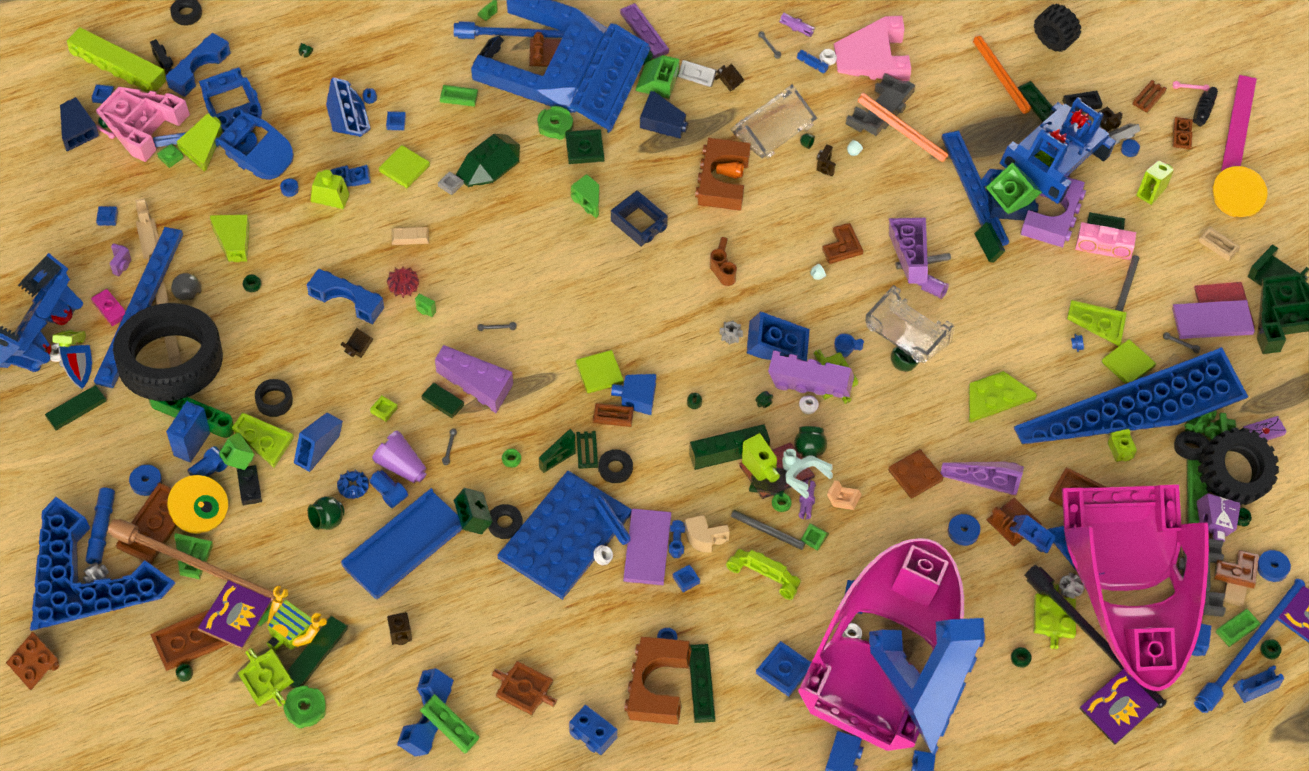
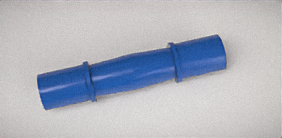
[85,487,115,565]

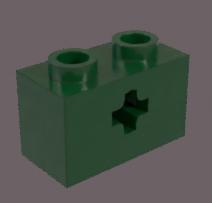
[454,487,493,535]

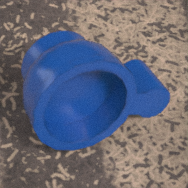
[834,334,864,357]

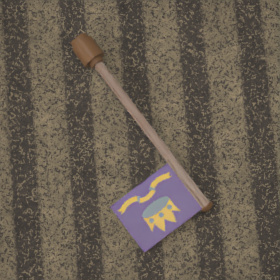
[108,519,276,650]

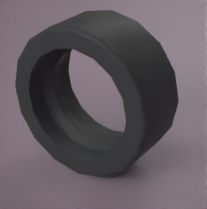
[255,379,293,417]

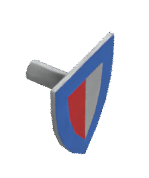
[58,345,92,390]

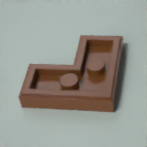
[822,223,863,264]
[1214,550,1259,589]

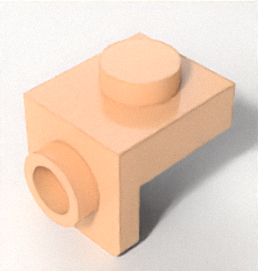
[827,480,862,510]

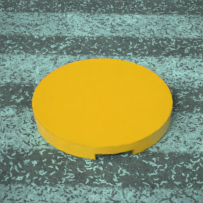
[1212,166,1267,217]

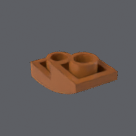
[1172,117,1193,150]

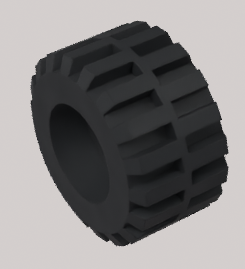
[1034,4,1081,52]

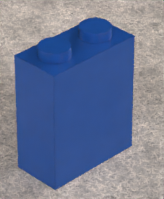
[166,401,210,463]

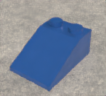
[747,311,810,362]

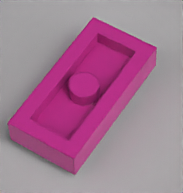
[91,289,126,327]

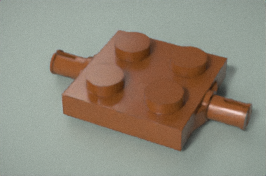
[492,661,557,715]

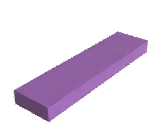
[620,3,669,59]

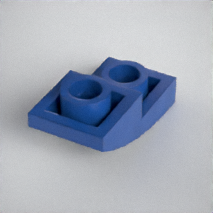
[330,165,371,186]

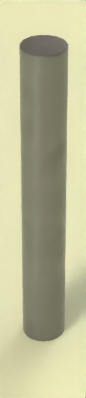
[896,253,951,270]

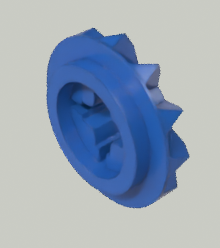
[337,469,369,499]

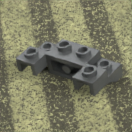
[846,73,915,136]
[1178,539,1226,617]

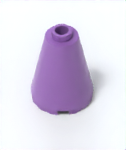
[372,430,427,483]

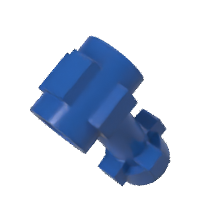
[669,520,685,558]

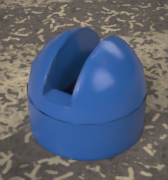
[362,88,377,104]

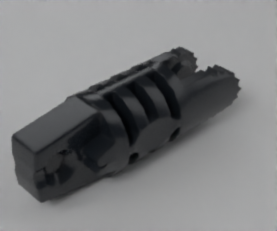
[1193,87,1218,127]

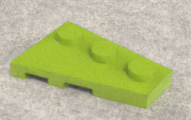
[1067,300,1127,346]
[232,412,294,468]

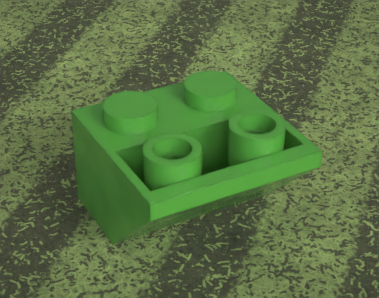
[636,55,680,99]

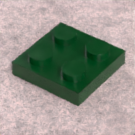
[565,129,604,164]

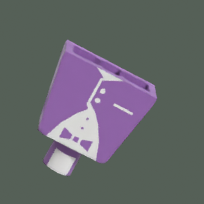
[1197,494,1240,542]

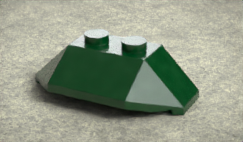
[456,133,520,187]

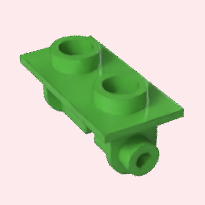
[1185,410,1217,434]

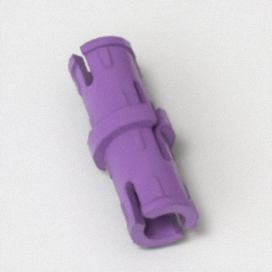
[779,13,815,37]
[799,480,816,520]

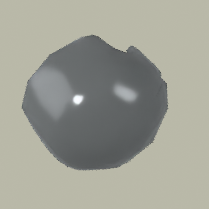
[171,273,202,300]

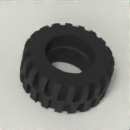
[1198,428,1279,506]

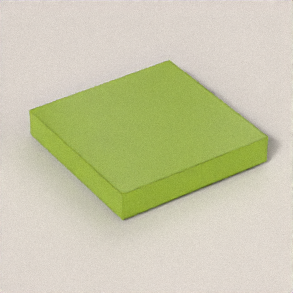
[379,145,430,188]
[1102,339,1156,384]
[576,350,624,394]

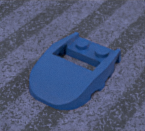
[199,67,262,133]
[215,111,294,180]

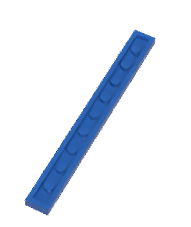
[94,227,183,388]

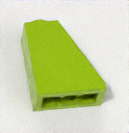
[177,113,223,172]
[210,215,250,262]

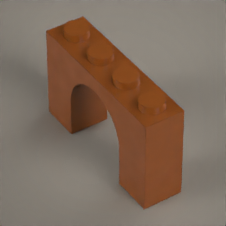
[695,138,751,211]
[624,636,692,725]

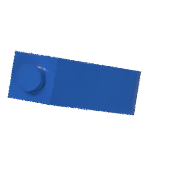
[294,413,343,472]

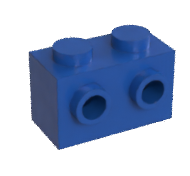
[569,704,617,755]

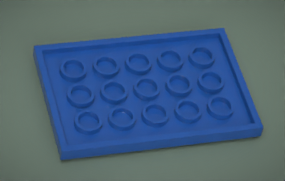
[497,471,632,600]

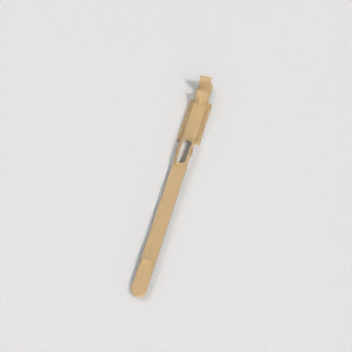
[135,198,182,367]

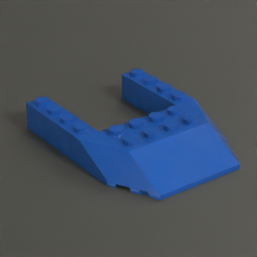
[471,0,607,113]

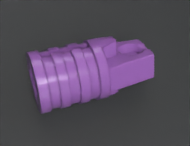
[918,275,949,299]

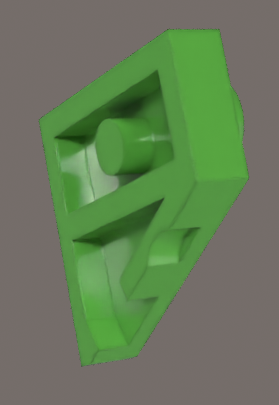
[174,533,213,580]

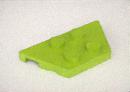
[969,371,1037,423]

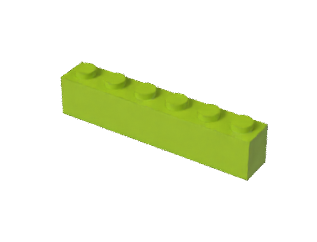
[67,27,167,92]

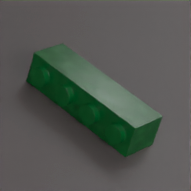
[689,424,770,470]

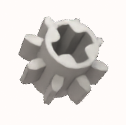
[719,320,743,345]
[83,562,109,583]
[1059,572,1084,599]

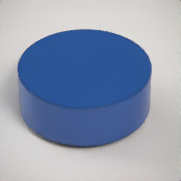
[1121,139,1140,157]
[280,179,299,197]
[657,628,678,640]

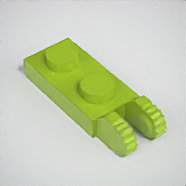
[52,330,86,347]

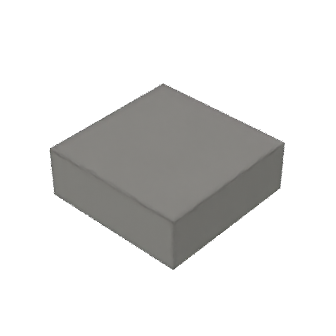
[438,171,464,195]

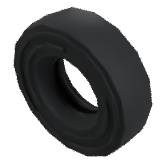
[170,0,202,26]
[1174,431,1209,460]
[598,449,633,483]
[488,504,523,539]

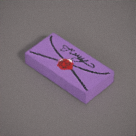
[1243,416,1287,440]

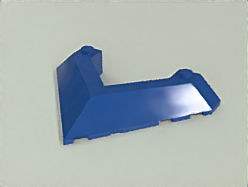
[30,497,176,631]
[869,618,985,754]

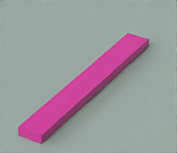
[1220,75,1257,173]

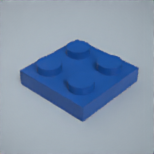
[756,641,811,697]

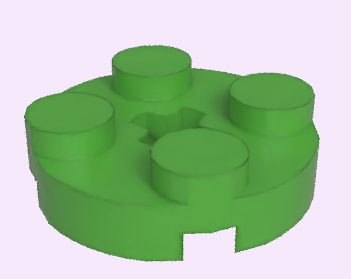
[537,106,573,140]
[283,686,326,728]

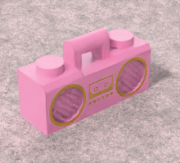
[1075,222,1136,260]

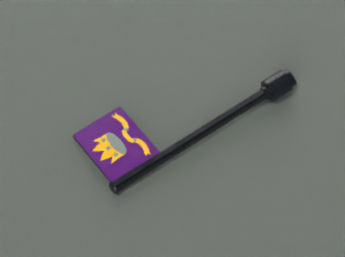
[1024,565,1167,745]

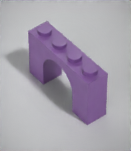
[1021,177,1086,248]

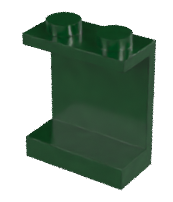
[1248,244,1309,286]

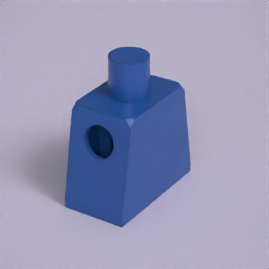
[611,374,656,415]

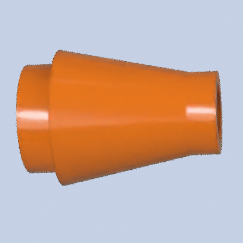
[716,161,744,179]

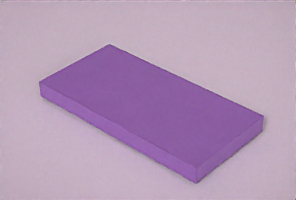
[1172,300,1255,339]
[623,509,671,585]

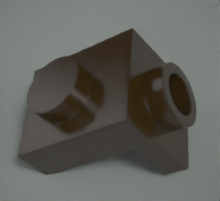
[715,64,744,92]
[1093,106,1123,132]
[816,144,836,176]
[341,328,373,358]
[387,612,412,645]

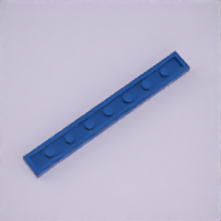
[941,131,1009,246]

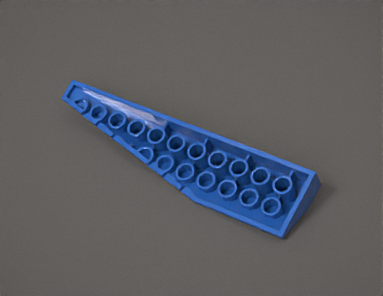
[1014,347,1248,445]

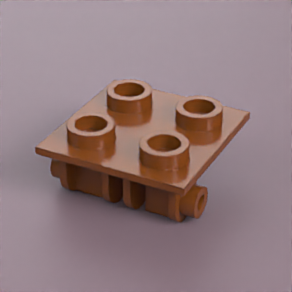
[529,32,562,67]
[986,497,1042,547]
[6,632,59,690]

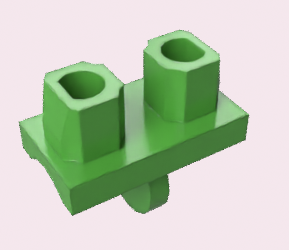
[1204,413,1236,440]

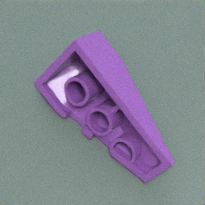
[941,462,1024,496]

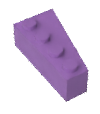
[889,218,928,284]
[435,345,513,413]
[768,350,854,398]

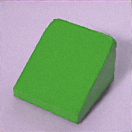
[477,0,498,21]
[800,523,829,550]

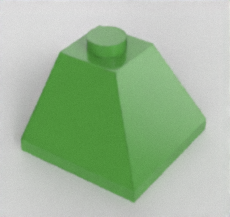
[986,163,1042,214]

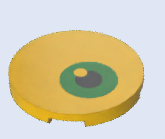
[167,475,228,534]

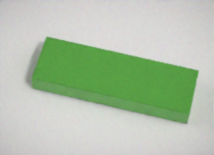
[420,694,480,754]

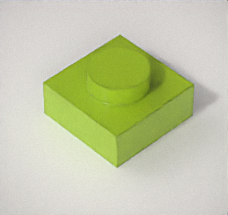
[370,395,398,422]

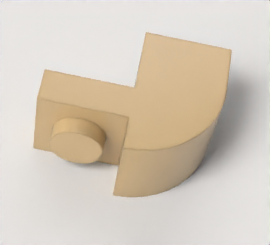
[685,515,730,552]

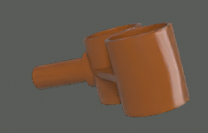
[710,237,737,286]

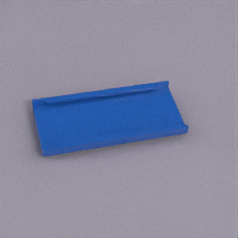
[568,24,650,133]
[341,488,462,600]

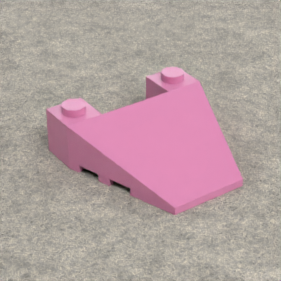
[834,16,911,81]
[96,87,190,162]

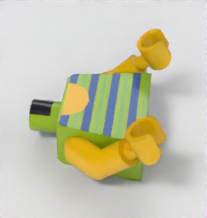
[266,586,327,651]

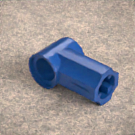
[188,446,228,477]
[369,470,408,508]

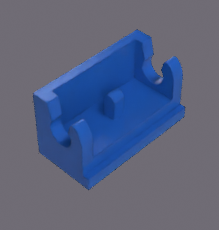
[1010,515,1056,553]
[1233,665,1284,703]

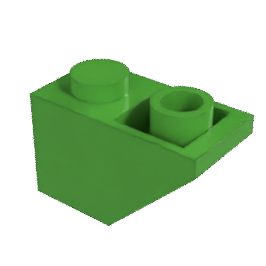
[571,174,599,218]
[219,433,255,470]

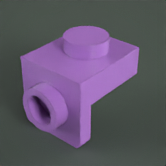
[110,243,132,276]

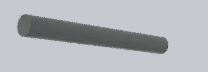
[1115,255,1140,312]
[731,510,806,550]

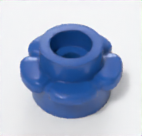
[1071,334,1084,352]

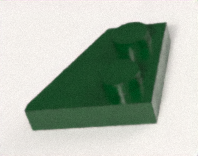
[539,429,576,473]

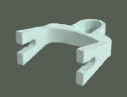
[782,449,833,499]

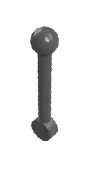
[758,31,781,59]
[477,322,517,331]
[1163,332,1201,353]
[442,429,457,465]

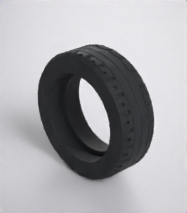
[113,303,223,401]

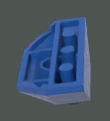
[326,77,371,137]

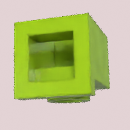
[1108,429,1137,462]

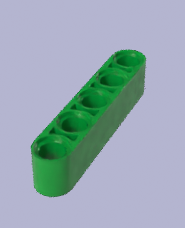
[149,397,234,438]

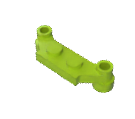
[726,549,801,600]

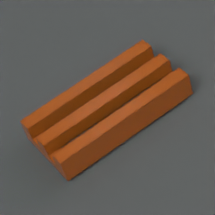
[1132,80,1167,113]
[593,403,634,427]

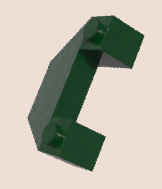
[1257,273,1309,354]

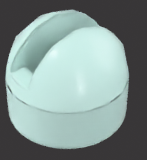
[847,140,863,156]
[810,264,826,280]

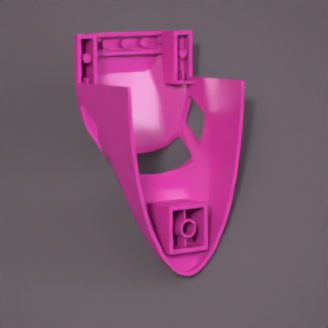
[1062,484,1209,691]
[798,538,964,751]

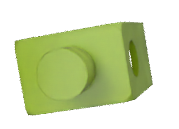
[1136,161,1174,205]
[311,170,350,209]
[742,433,780,483]

